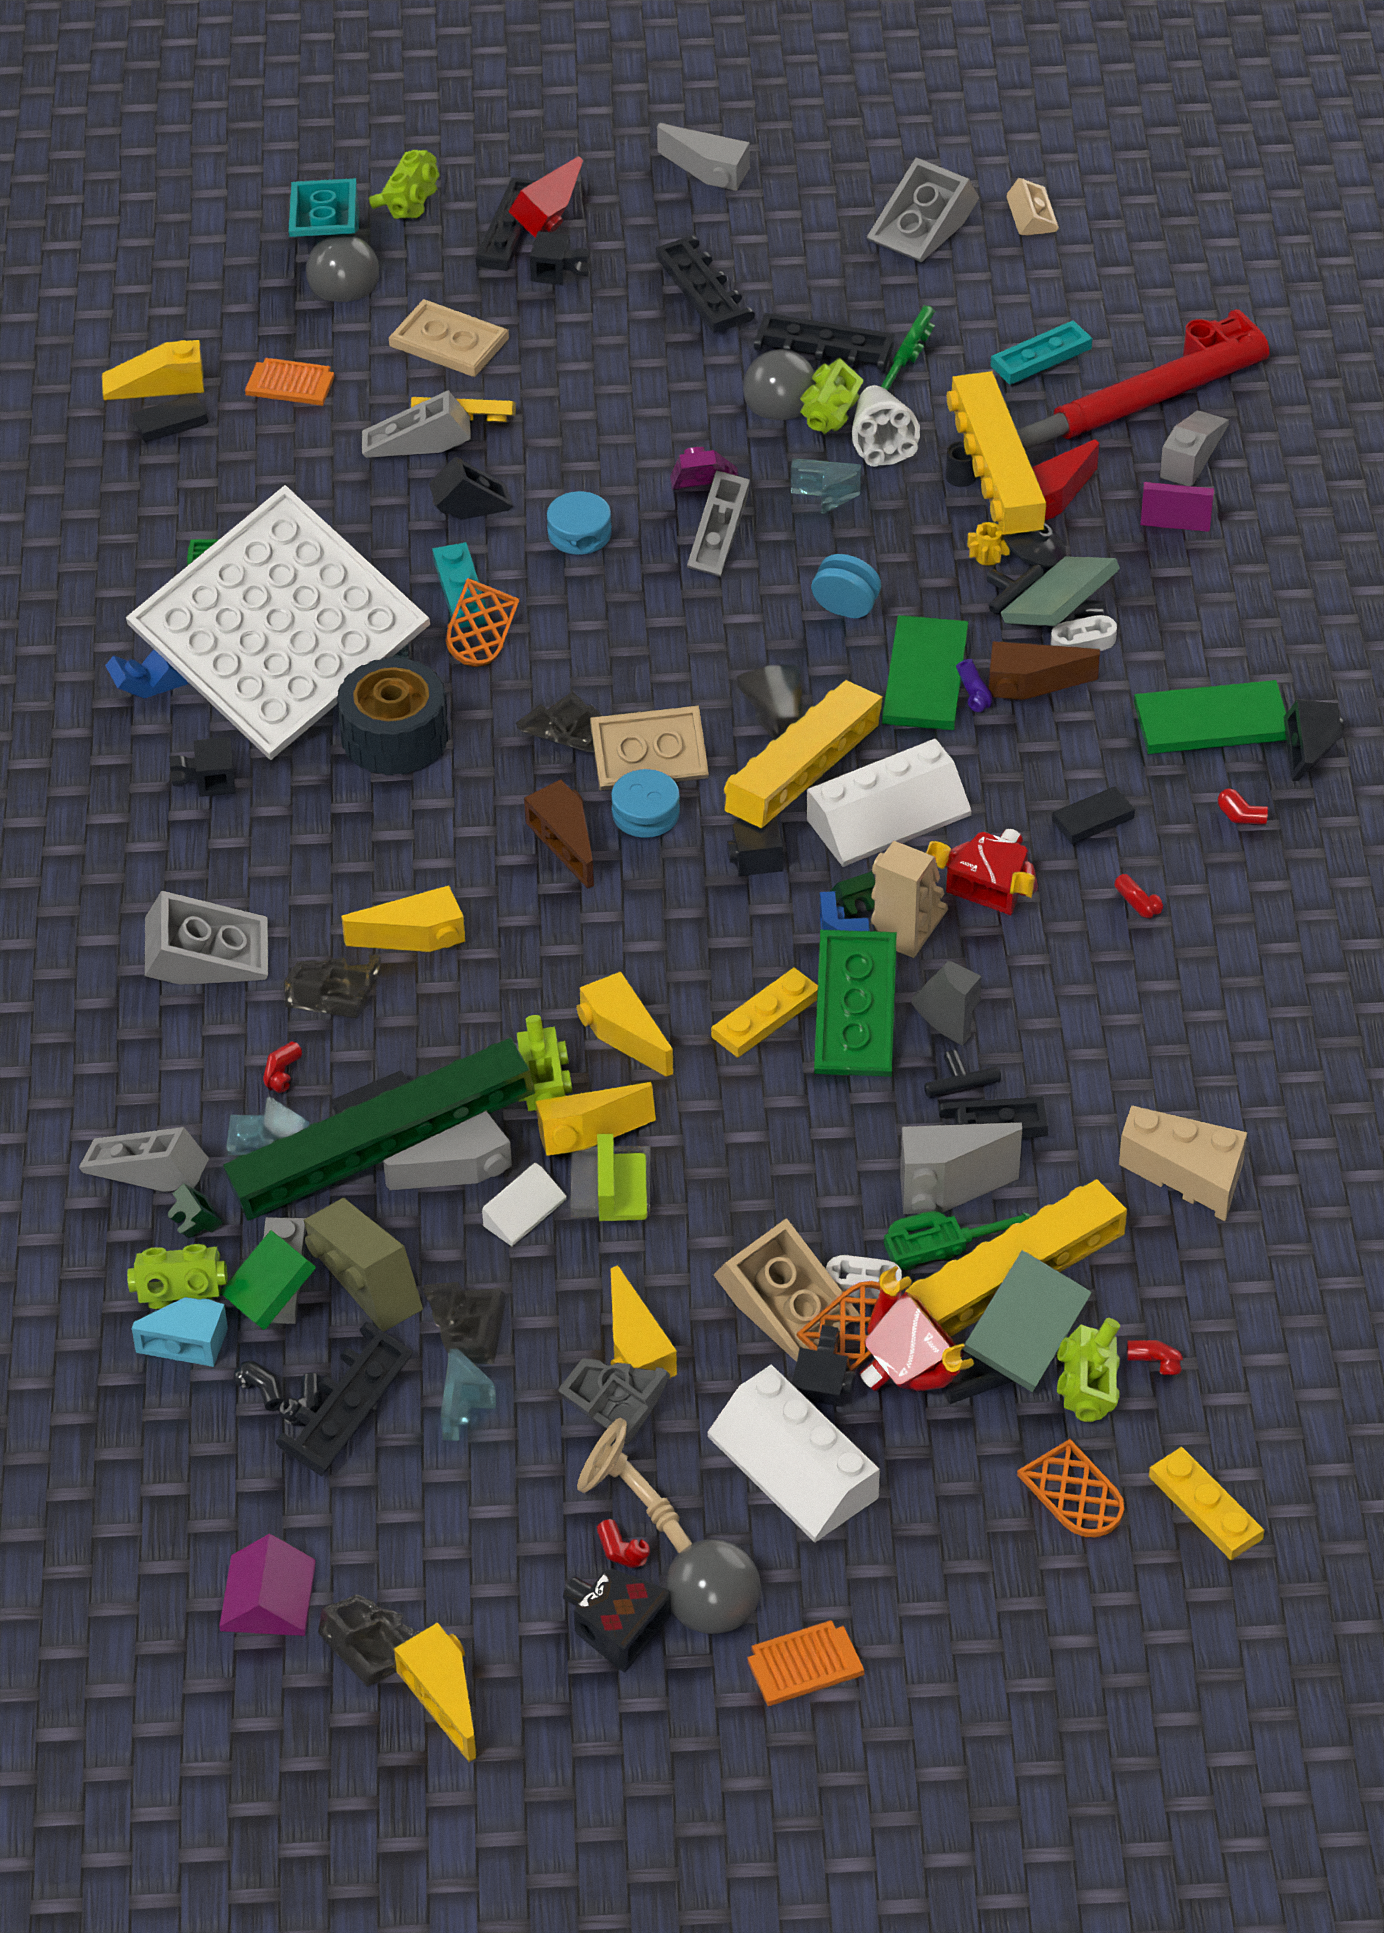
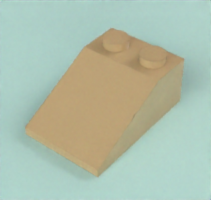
[714,1218,860,1362]

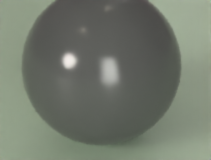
[306,234,380,302]
[743,350,816,420]
[665,1539,761,1634]

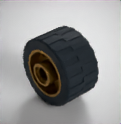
[337,657,449,775]

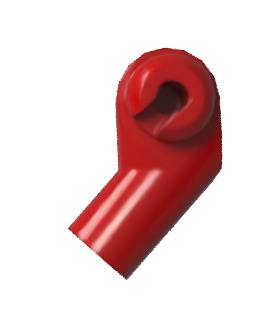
[1217,788,1268,825]
[1114,874,1163,918]
[263,1042,302,1093]
[1127,1340,1184,1375]
[597,1519,650,1569]

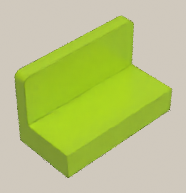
[597,1134,647,1221]

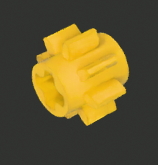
[967,522,1010,566]

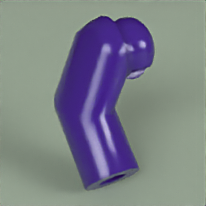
[956,659,992,712]

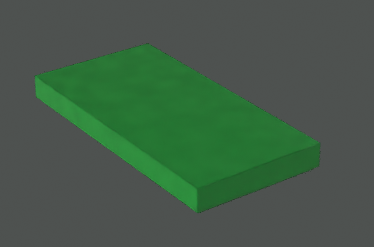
[882,615,969,730]
[1134,680,1286,754]
[814,930,897,1077]

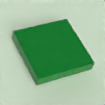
[220,1230,316,1330]

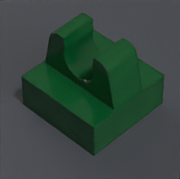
[830,871,875,918]
[168,1183,223,1238]

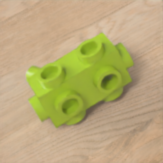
[369,150,440,218]
[800,358,864,434]
[517,1015,573,1111]
[127,1244,228,1309]
[1057,1318,1120,1422]

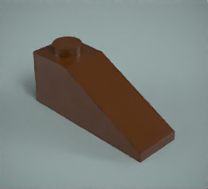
[989,641,1100,700]
[524,779,594,889]

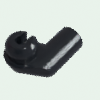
[1059,600,1104,624]
[233,1361,284,1411]
[279,1373,322,1426]

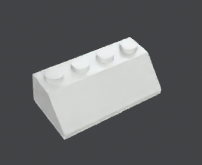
[807,738,971,867]
[708,1365,880,1542]

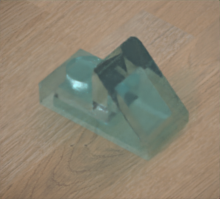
[791,458,861,513]
[226,1097,309,1155]
[441,1349,497,1441]

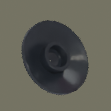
[1002,523,1066,569]

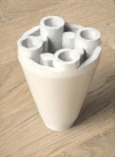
[852,386,920,466]

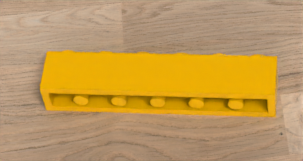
[947,371,1046,535]
[724,680,882,828]
[905,1179,1127,1337]

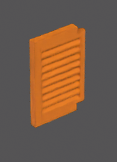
[245,358,334,406]
[748,1620,864,1706]

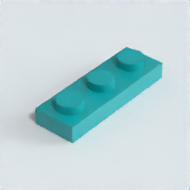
[991,320,1093,385]
[432,542,487,628]

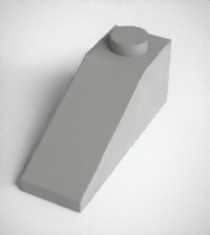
[657,123,750,191]
[362,390,471,458]
[1160,410,1229,486]
[687,470,750,577]
[383,1111,512,1190]
[79,1127,209,1192]

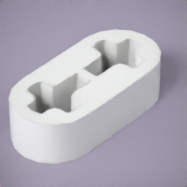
[1051,615,1117,651]
[826,1255,902,1299]

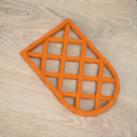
[445,578,520,667]
[796,1281,881,1371]
[1017,1439,1124,1537]

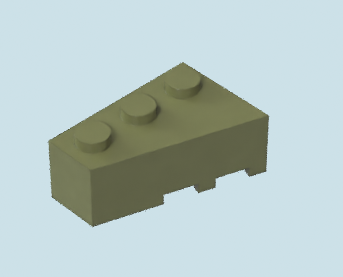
[304,1197,423,1332]

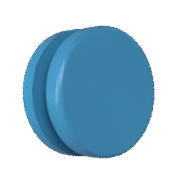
[547,491,612,555]
[811,554,881,618]
[611,769,680,838]

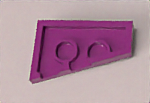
[670,447,739,490]

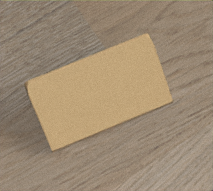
[1007,178,1059,235]

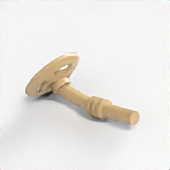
[577,1418,692,1553]

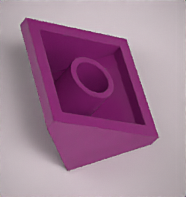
[1140,482,1214,532]
[219,1534,316,1636]

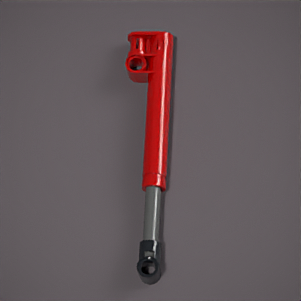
[946,309,1269,487]

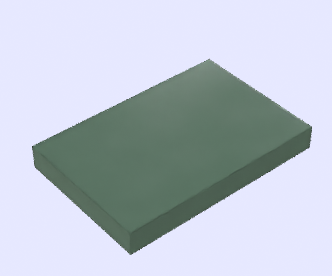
[1001,556,1120,626]
[962,1250,1092,1392]

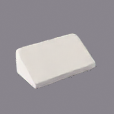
[482,1163,566,1247]

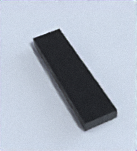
[475,177,536,271]

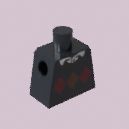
[563,1568,671,1672]

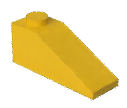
[102,340,204,400]
[341,885,465,952]
[577,972,673,1077]
[536,1082,656,1156]
[611,1265,677,1378]
[394,1623,476,1762]

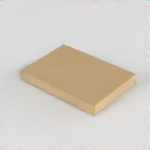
[389,299,509,377]
[590,706,709,790]

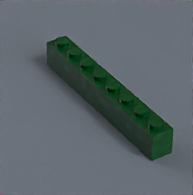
[223,1037,535,1221]

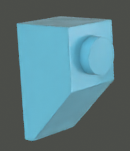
[132,1297,228,1367]

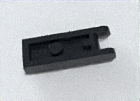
[938,1096,1048,1138]

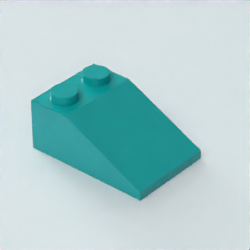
[289,178,359,237]

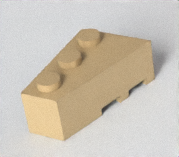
[871,841,948,958]
[1119,1105,1247,1221]

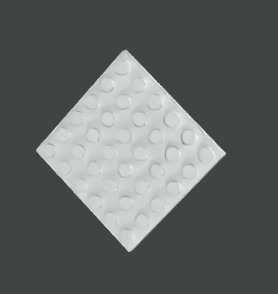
[126,485,430,760]

